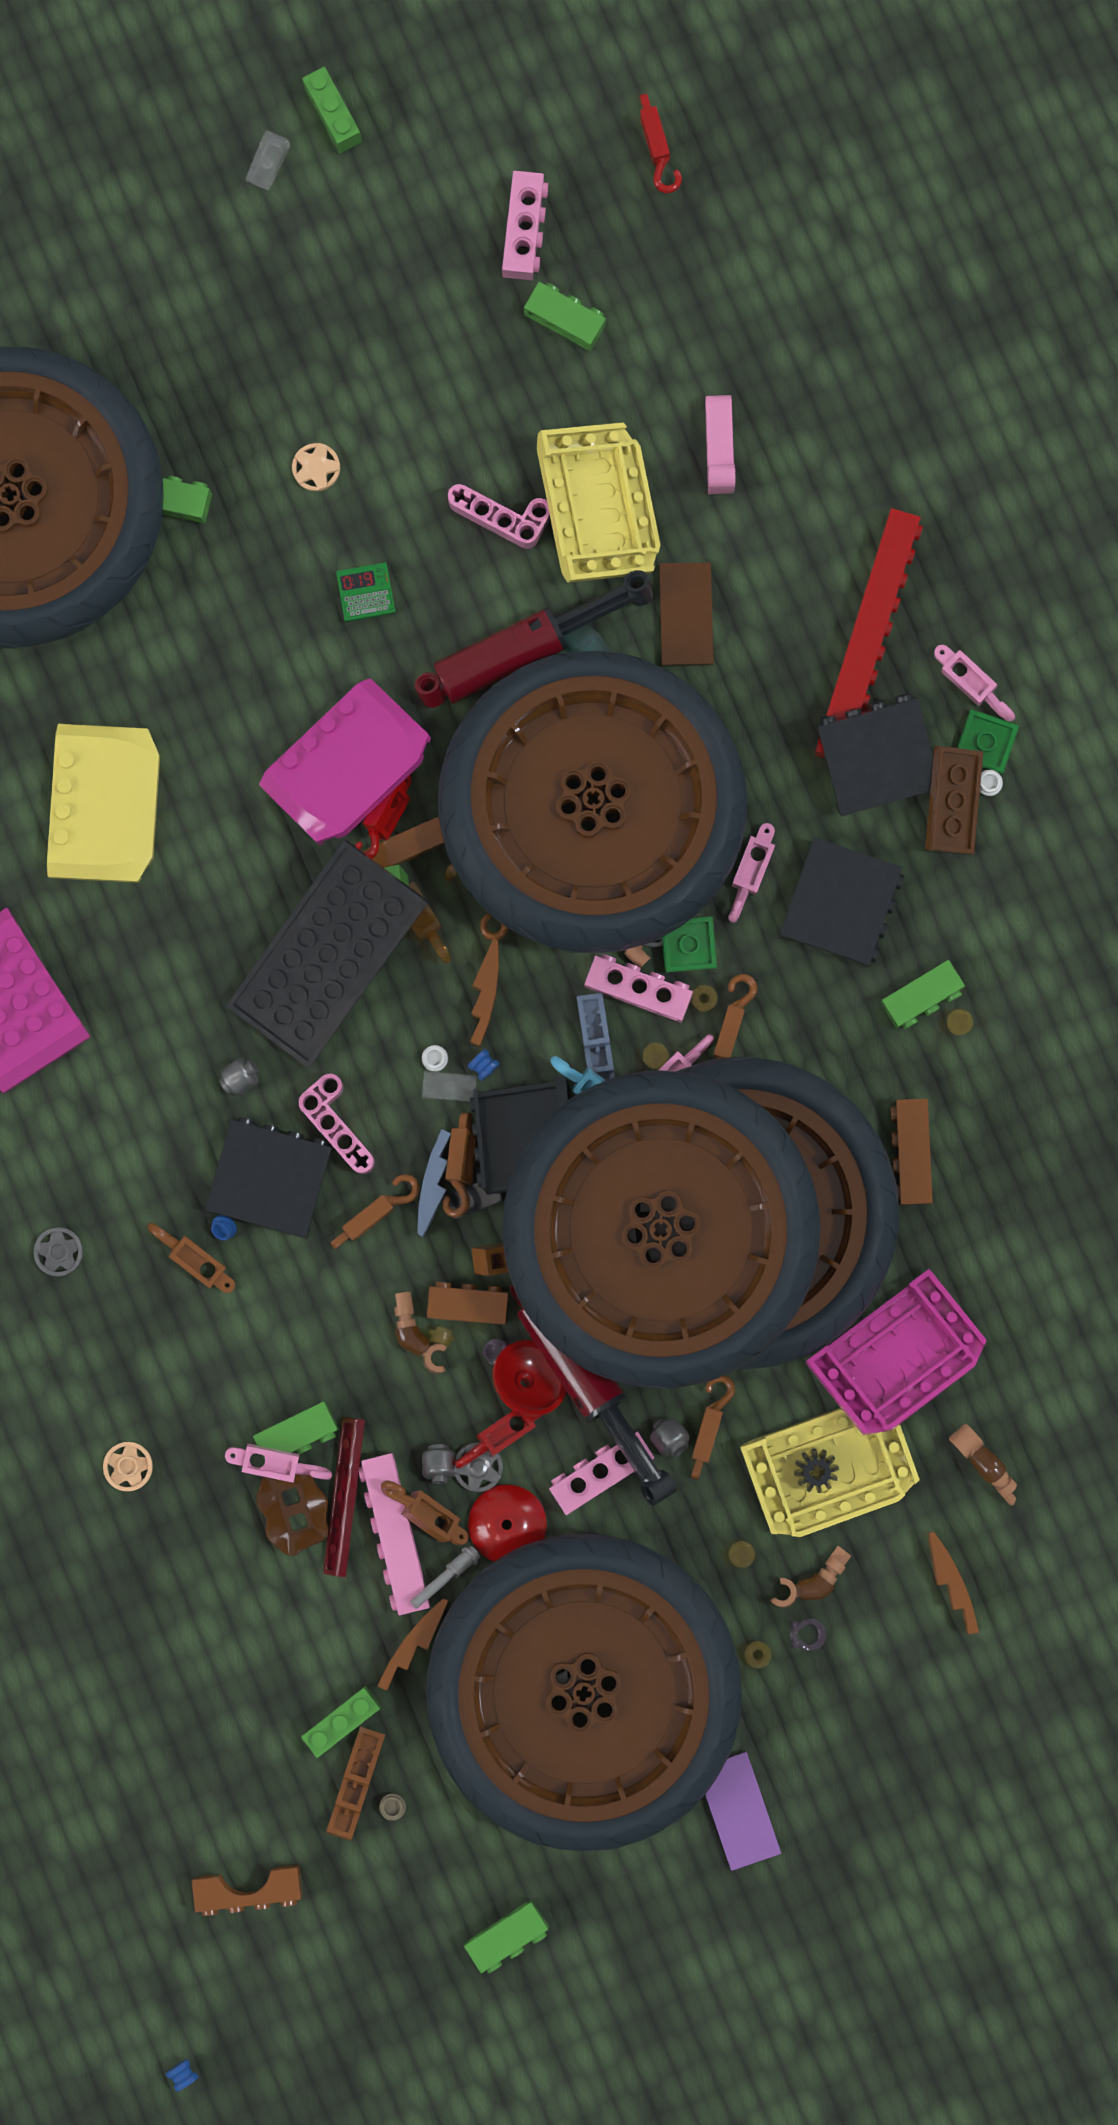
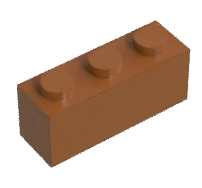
[427,1282,508,1325]

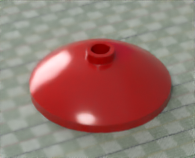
[493,1340,566,1417]
[468,1485,547,1562]

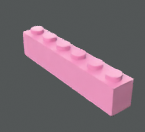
[359,1453,431,1615]

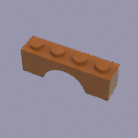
[192,1865,303,1916]

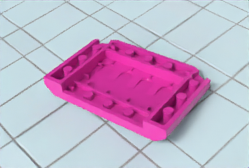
[259,678,431,845]
[806,1269,987,1436]

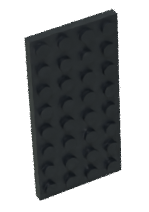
[226,839,429,1068]

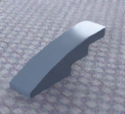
[577,993,615,1080]
[418,1129,451,1237]

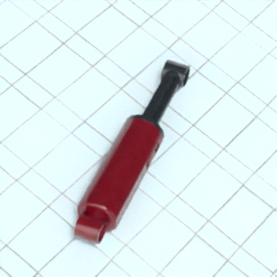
[415,570,654,708]
[510,1285,677,1506]

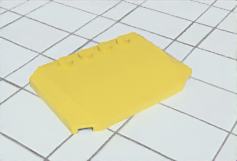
[537,423,660,583]
[47,724,160,883]
[740,1408,920,1537]

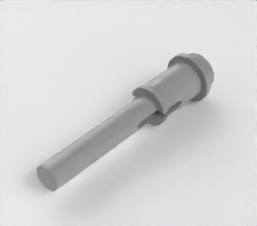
[410,1546,480,1609]

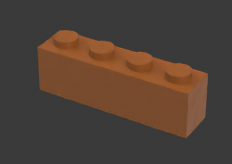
[890,1099,933,1206]

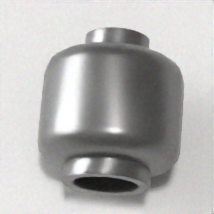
[219,1057,259,1096]
[650,1418,689,1458]
[422,1444,456,1485]

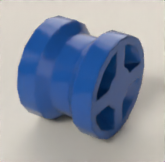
[467,1049,500,1081]
[165,2059,199,2092]

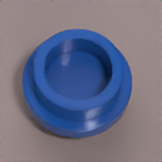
[211,1215,237,1240]

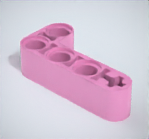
[705,395,735,494]
[448,484,550,549]
[299,1074,375,1174]

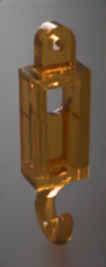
[409,882,451,963]

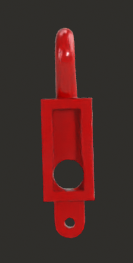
[639,93,682,194]
[355,775,411,859]
[455,1411,541,1469]

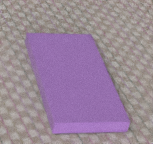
[705,1751,781,1871]

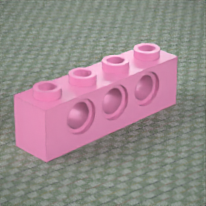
[502,171,548,280]
[584,954,693,1023]
[549,1431,654,1515]

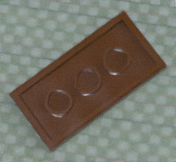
[659,562,714,667]
[925,746,984,855]

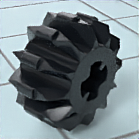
[794,1448,839,1493]

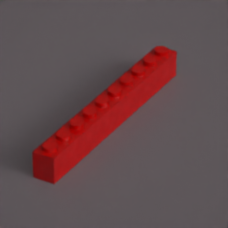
[814,508,923,759]

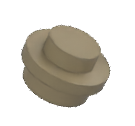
[379,1793,406,1820]

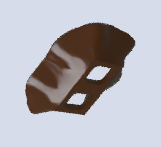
[256,1474,329,1556]

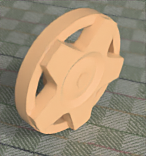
[292,443,340,492]
[103,1442,153,1491]

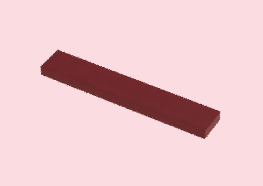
[323,1417,365,1577]

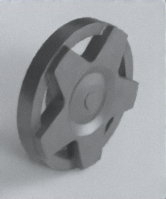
[34,1227,83,1276]
[455,1442,503,1492]

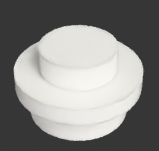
[980,770,1003,796]
[422,1045,448,1072]

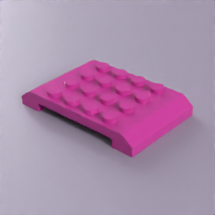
[0,908,91,1094]

